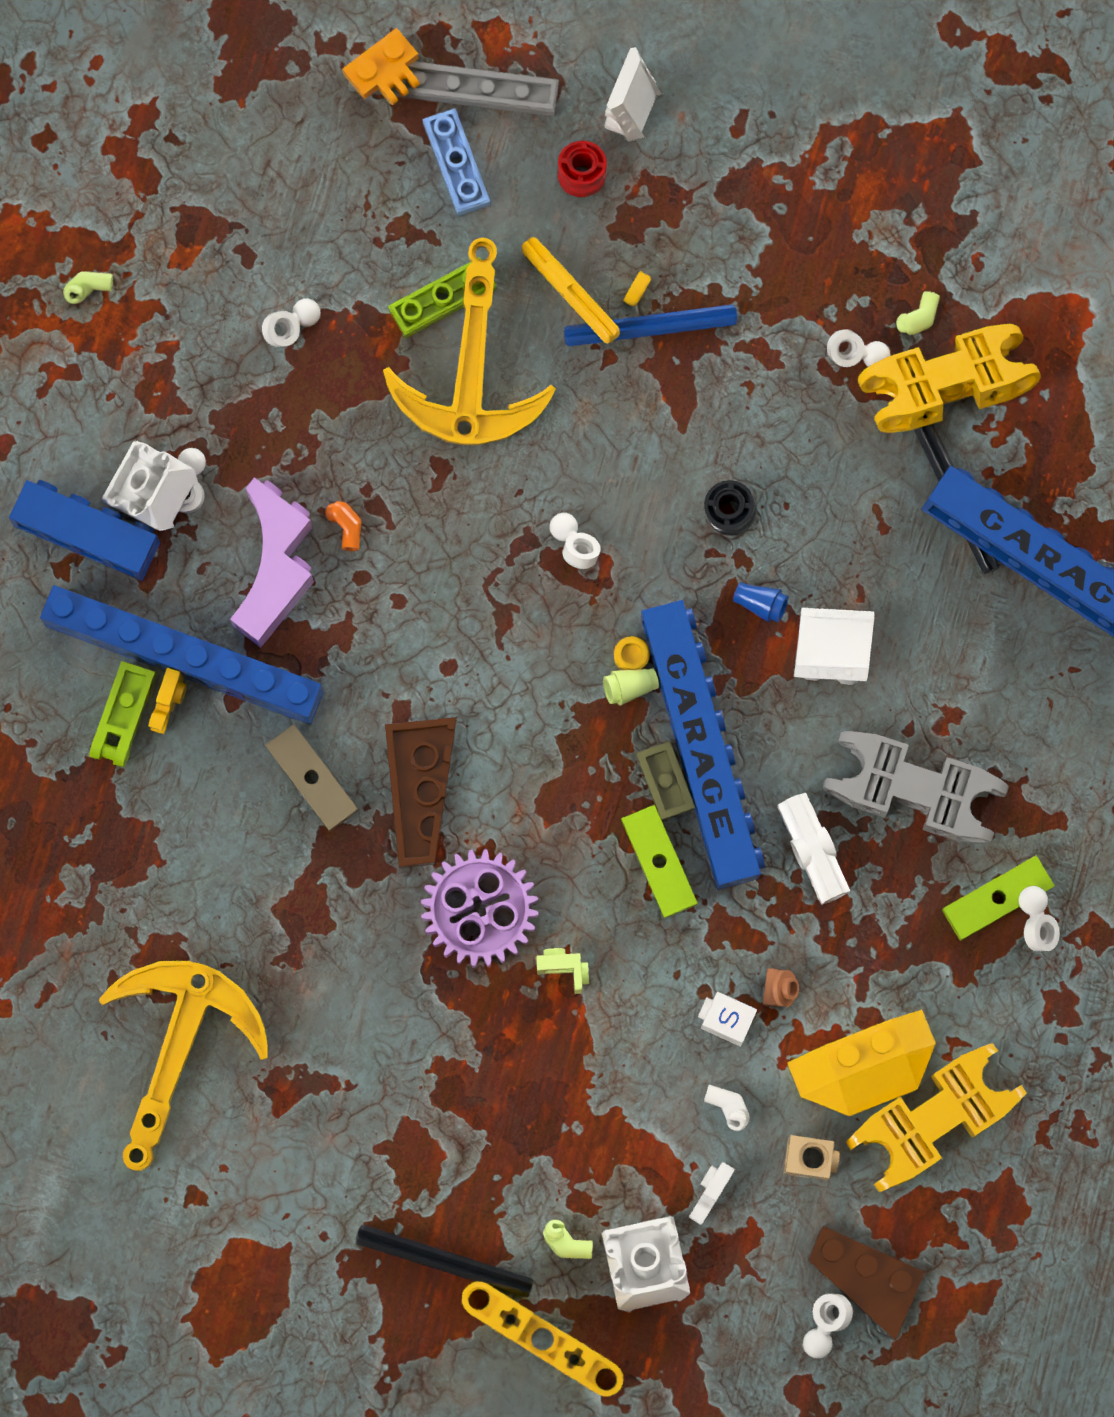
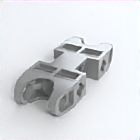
[823,731,1009,844]

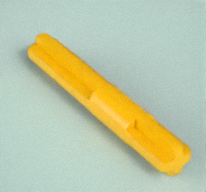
[521,237,620,344]

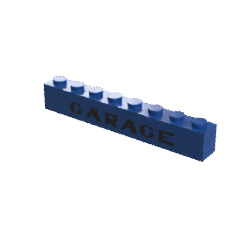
[921,465,1114,637]
[40,585,324,725]
[641,600,765,890]

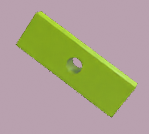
[388,257,497,339]
[621,804,698,919]
[942,855,1055,941]

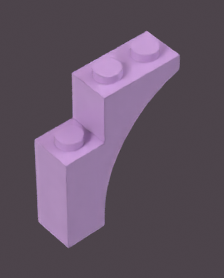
[230,477,314,648]

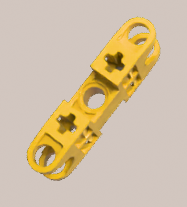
[858,324,1041,433]
[845,1043,1027,1192]
[462,1282,623,1396]

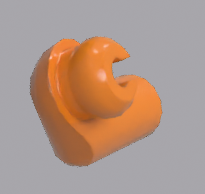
[325,501,361,551]

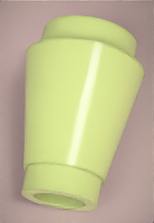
[603,668,659,706]

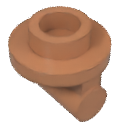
[762,968,799,1007]

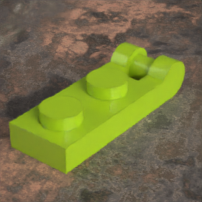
[89,661,157,768]

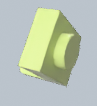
[536,948,589,994]

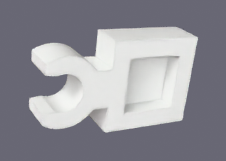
[689,1162,735,1225]

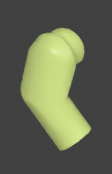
[63,272,113,304]
[896,292,940,335]

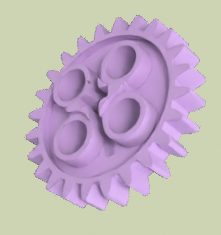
[421,849,538,968]

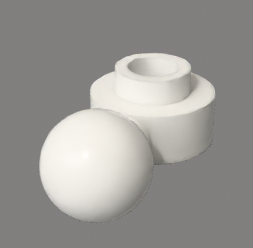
[262,299,321,347]
[827,329,891,367]
[178,448,206,513]
[550,513,600,569]
[1019,886,1060,951]
[803,1294,853,1358]

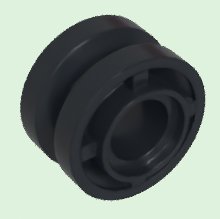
[704,480,756,536]

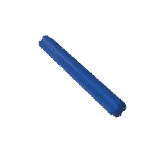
[564,304,737,346]

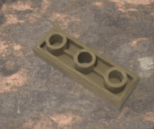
[265,724,359,832]

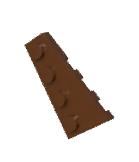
[385,717,457,868]

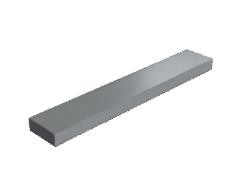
[348,54,559,116]

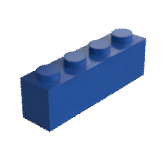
[9,480,160,581]

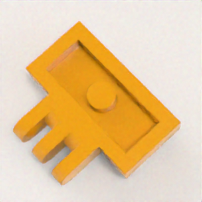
[342,28,420,105]

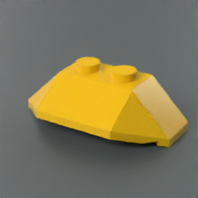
[787,1010,936,1117]

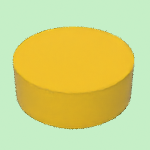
[623,271,651,307]
[614,636,650,670]

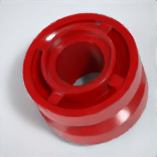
[557,141,607,197]

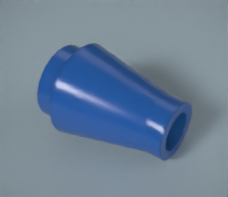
[733,582,789,623]

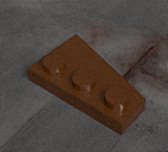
[807,1226,925,1341]

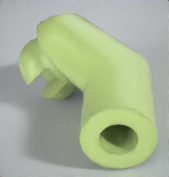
[543,1219,592,1259]

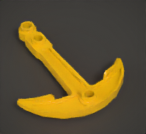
[383,238,556,445]
[99,961,268,1171]

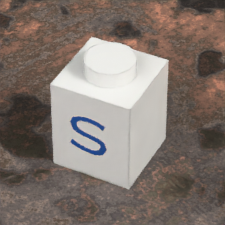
[698,992,757,1047]

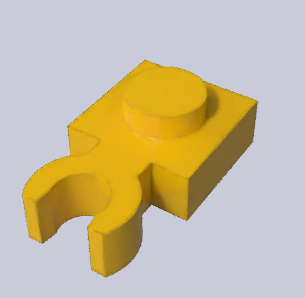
[148,668,187,734]

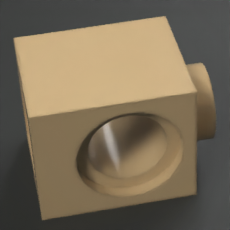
[783,1135,840,1181]

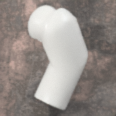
[704,1085,750,1131]

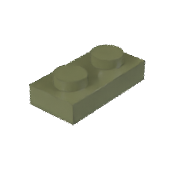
[636,741,695,822]

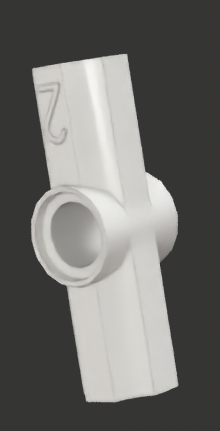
[777,793,850,905]

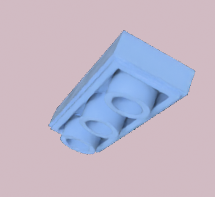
[423,108,490,216]

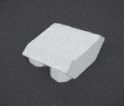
[605,47,663,142]
[102,441,198,531]
[794,608,874,685]
[602,1216,691,1312]

